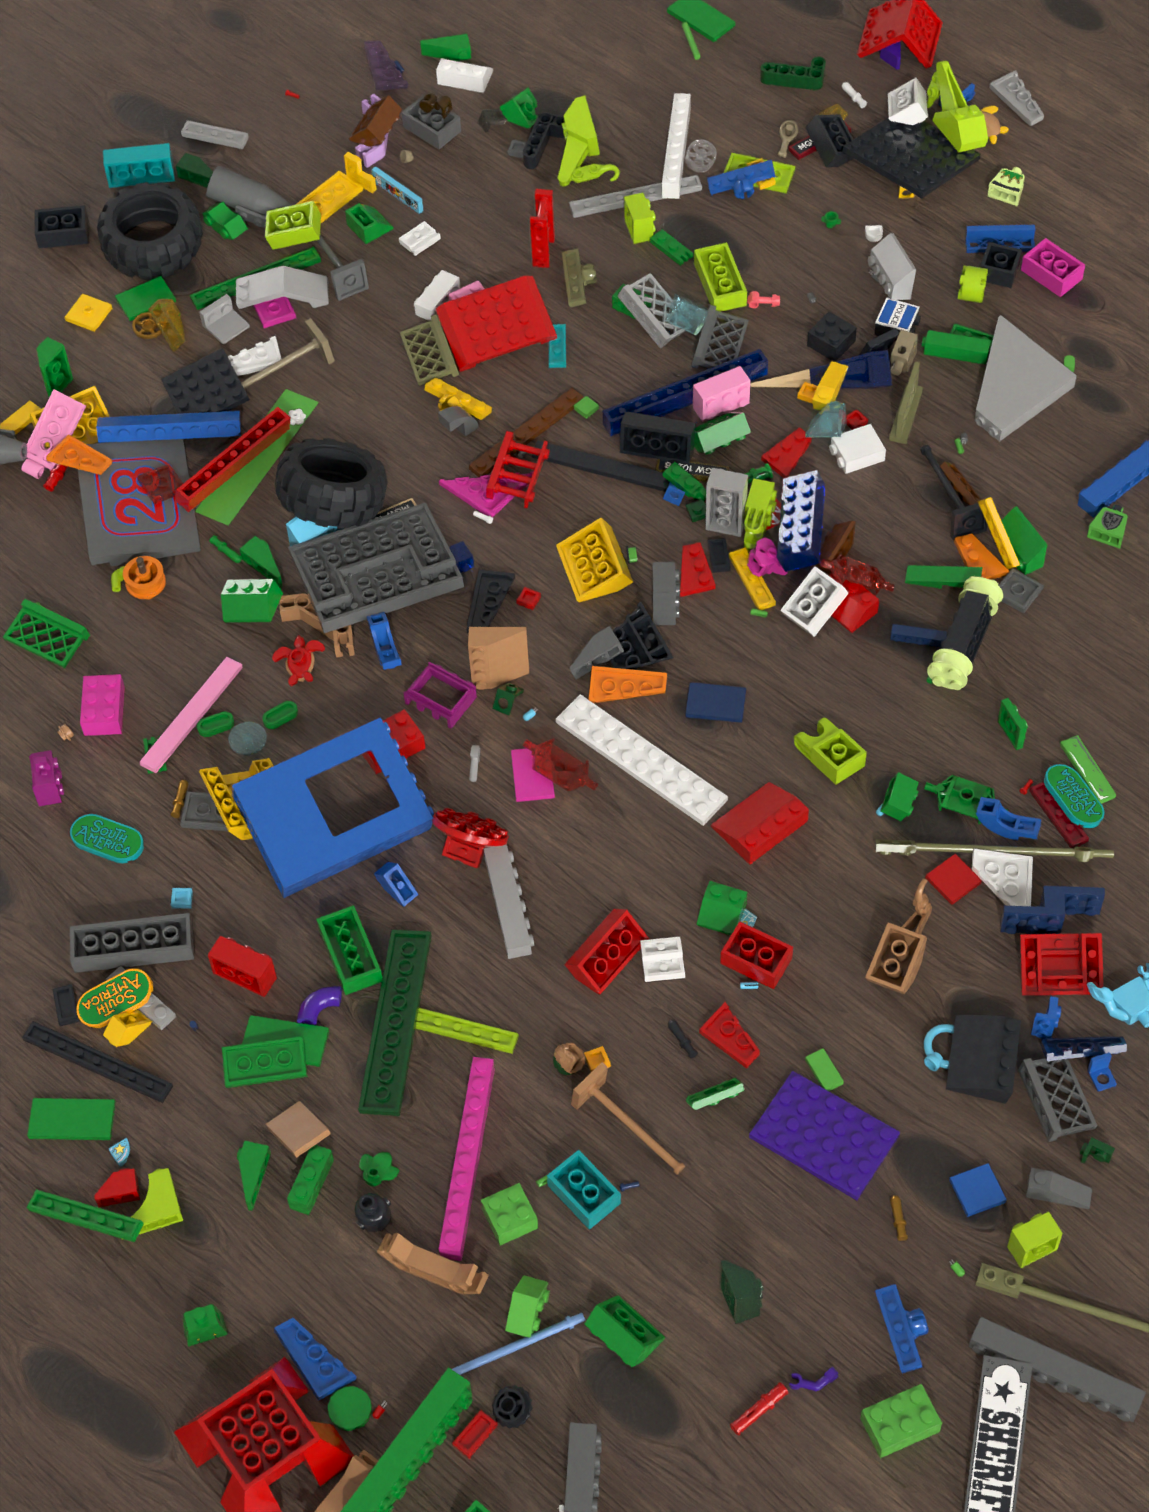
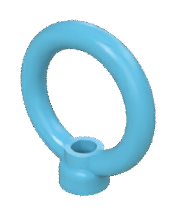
[924,1024,954,1071]

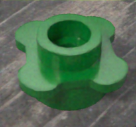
[821,211,841,228]

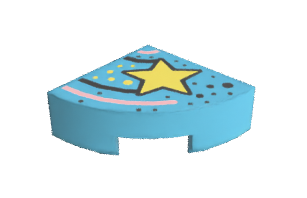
[109,1138,130,1167]

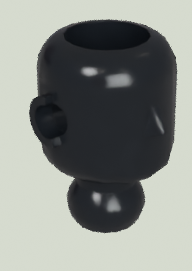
[354,1193,391,1232]

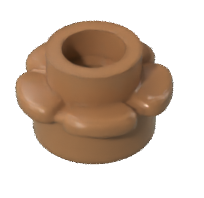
[57,724,74,741]

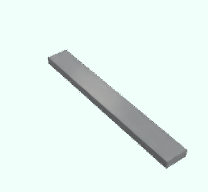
[569,175,702,218]

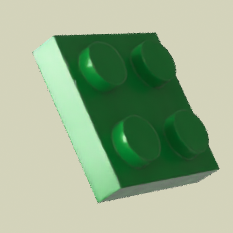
[998,698,1028,750]

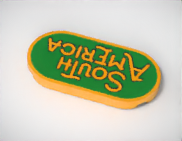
[77,969,153,1028]

